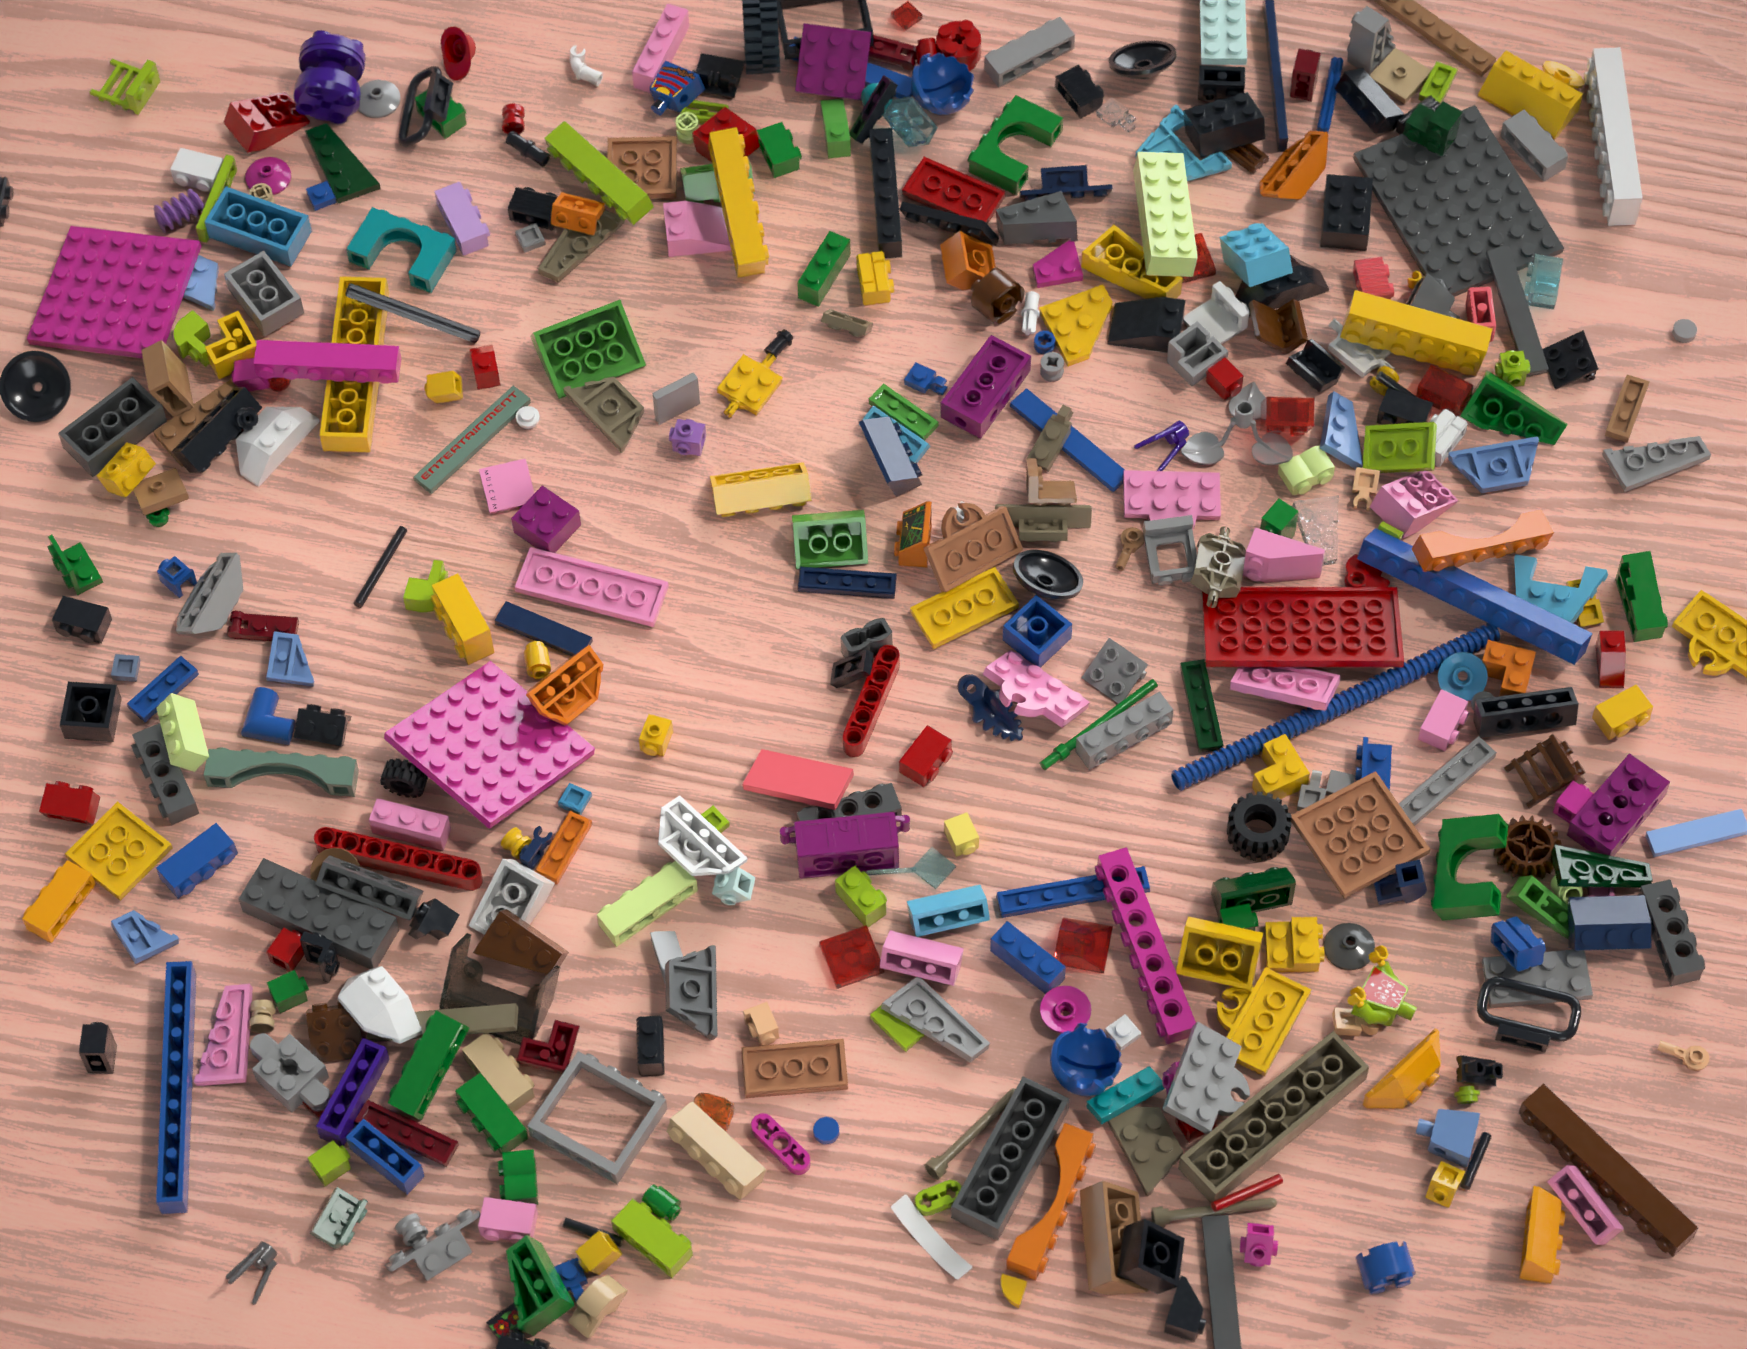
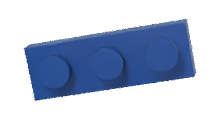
[127,656,199,723]

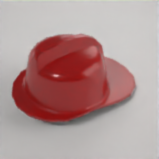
[440,26,476,81]

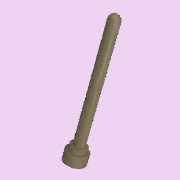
[924,1088,1016,1180]
[1151,1198,1277,1228]

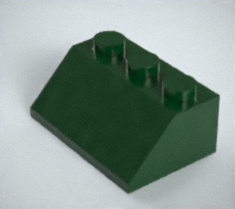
[1211,867,1296,917]

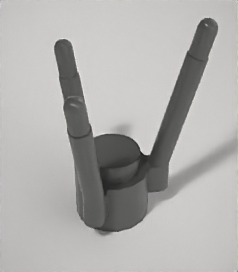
[226,1241,277,1305]

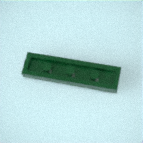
[1180,659,1224,753]

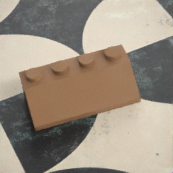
[1080,1181,1148,1295]

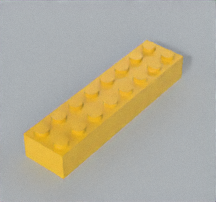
[320,276,390,452]

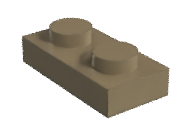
[821,309,873,337]

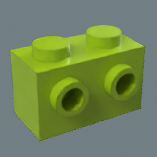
[835,866,887,929]

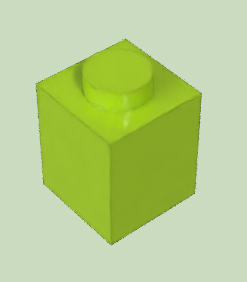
[308,1140,351,1187]

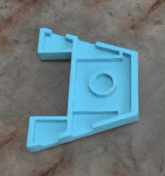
[1136,104,1232,181]
[1514,554,1608,624]

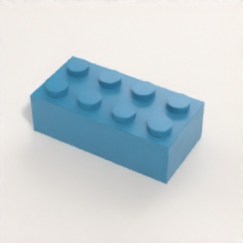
[205,187,312,267]

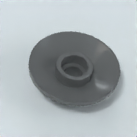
[1324,923,1375,970]

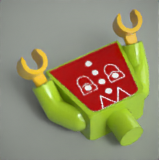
[1348,945,1417,1026]

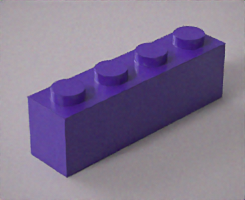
[316,1038,390,1146]

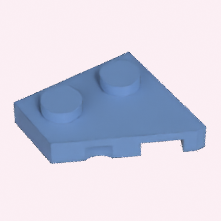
[266,632,314,687]
[111,910,179,964]

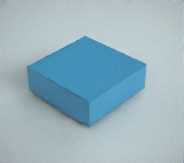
[558,783,592,815]

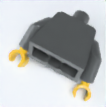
[1406,271,1460,319]

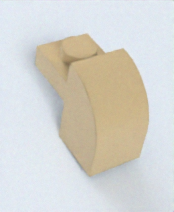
[568,1275,628,1338]

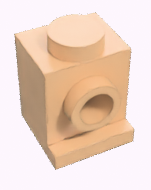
[743,1002,779,1046]

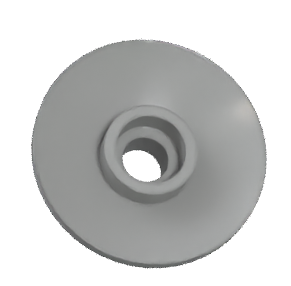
[358,80,401,118]

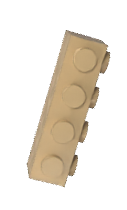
[666,1101,766,1200]

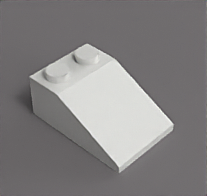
[468,859,555,934]

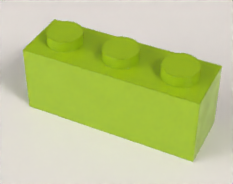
[612,1198,693,1278]

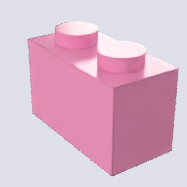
[1418,689,1470,751]
[478,1197,538,1244]

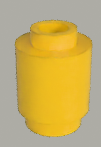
[524,641,551,679]

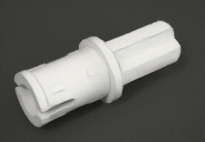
[1021,291,1040,336]

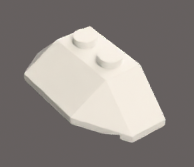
[236,407,320,487]
[658,796,748,876]
[338,966,422,1044]

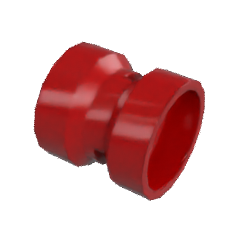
[502,103,525,134]

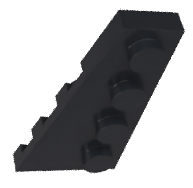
[899,201,999,246]

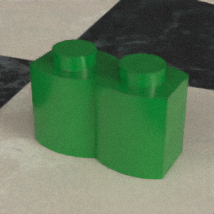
[498,1149,539,1205]

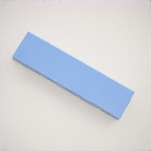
[1645,809,1747,857]

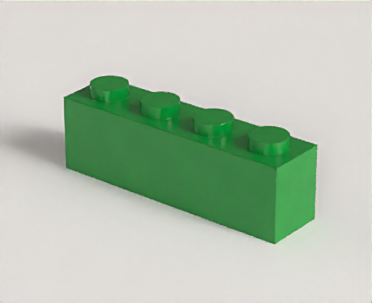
[388,1010,470,1120]

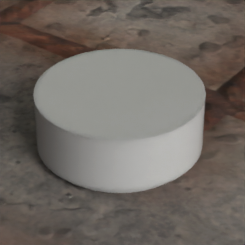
[1672,319,1697,343]

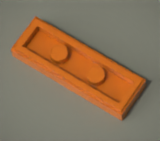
[535,811,592,885]

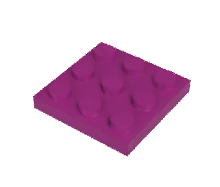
[795,23,871,101]

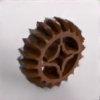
[1493,815,1562,879]

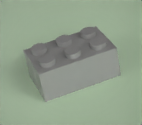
[224,251,304,336]

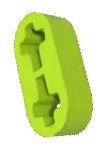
[915,1180,962,1216]

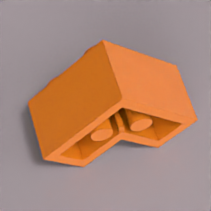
[1482,640,1536,696]

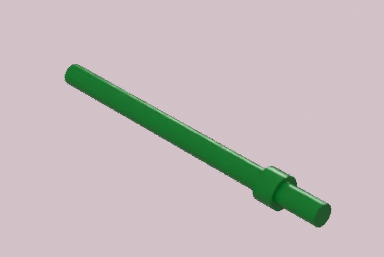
[1040,679,1158,770]

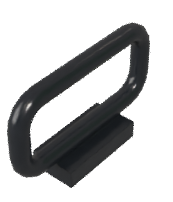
[398,66,453,147]
[1477,977,1581,1052]

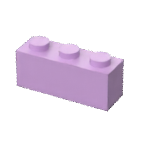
[434,181,490,256]

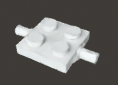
[1328,319,1395,378]

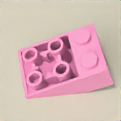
[1370,471,1458,539]

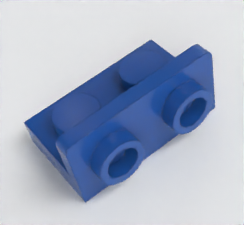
[1355,737,1392,791]

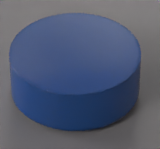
[813,1117,840,1145]

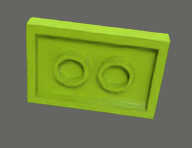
[1363,422,1437,473]

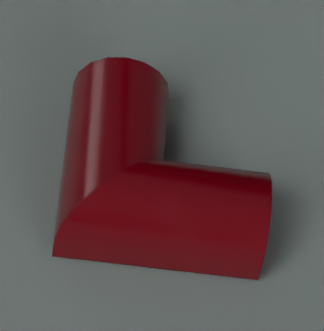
[516,1020,580,1074]

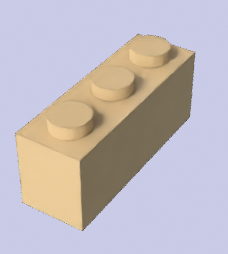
[462,1033,535,1113]

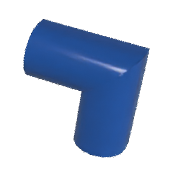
[241,687,296,745]

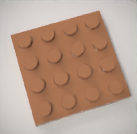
[1291,771,1430,899]

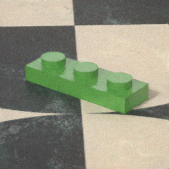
[868,383,939,441]

